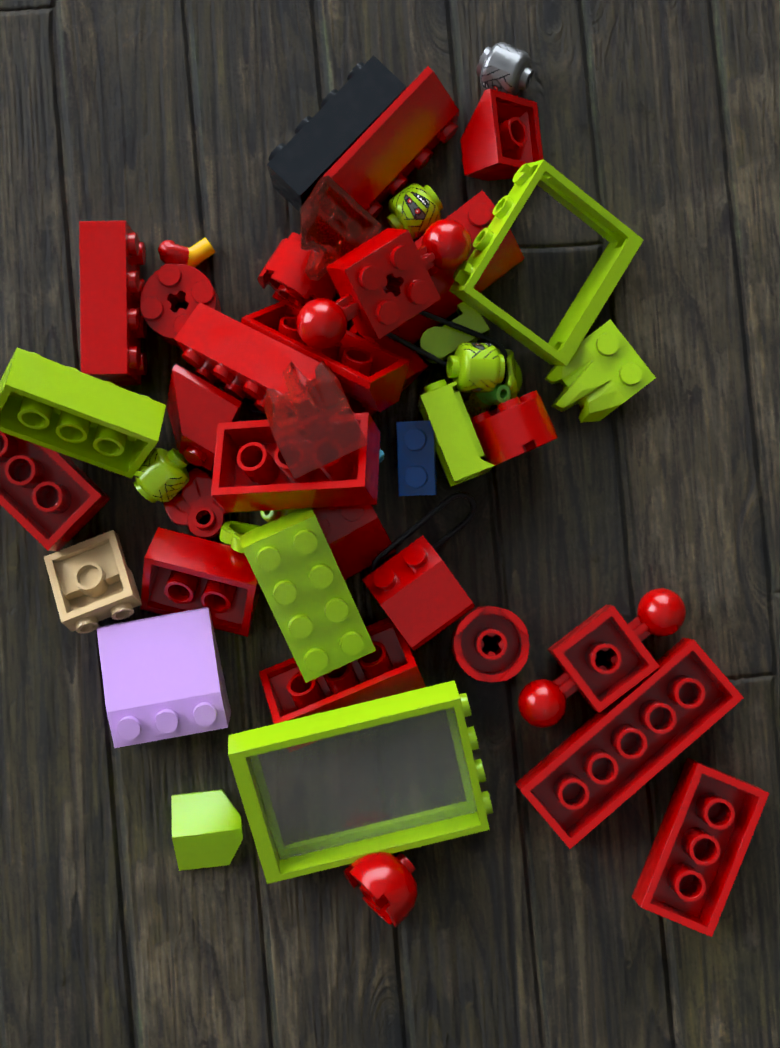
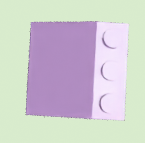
[97,607,231,748]

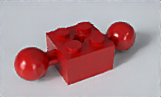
[296,219,471,350]
[518,588,686,728]

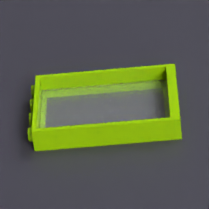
[228,680,493,884]

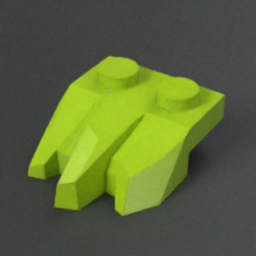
[544,319,656,423]

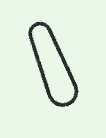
[386,311,508,372]

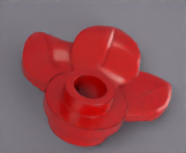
[164,468,228,539]

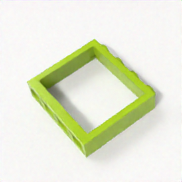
[449,159,644,366]

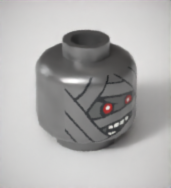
[476,42,534,96]

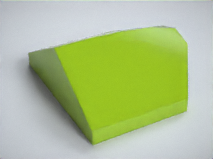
[171,789,244,871]

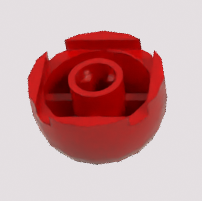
[343,852,418,928]

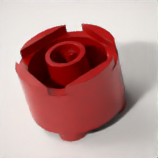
[257,233,338,308]
[140,263,221,347]
[470,390,558,466]
[451,605,530,683]

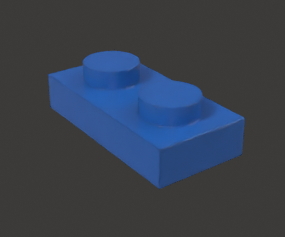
[396,421,437,496]

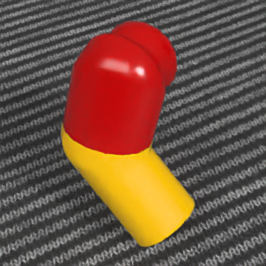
[158,237,216,268]

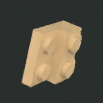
[44,530,142,634]

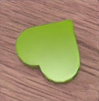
[219,521,260,553]

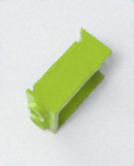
[418,379,495,487]

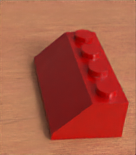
[323,66,459,228]
[397,190,525,344]
[241,300,410,412]
[259,617,426,752]

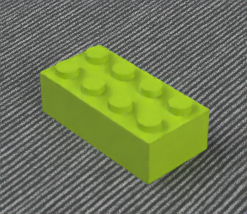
[0,347,166,479]
[239,508,376,683]

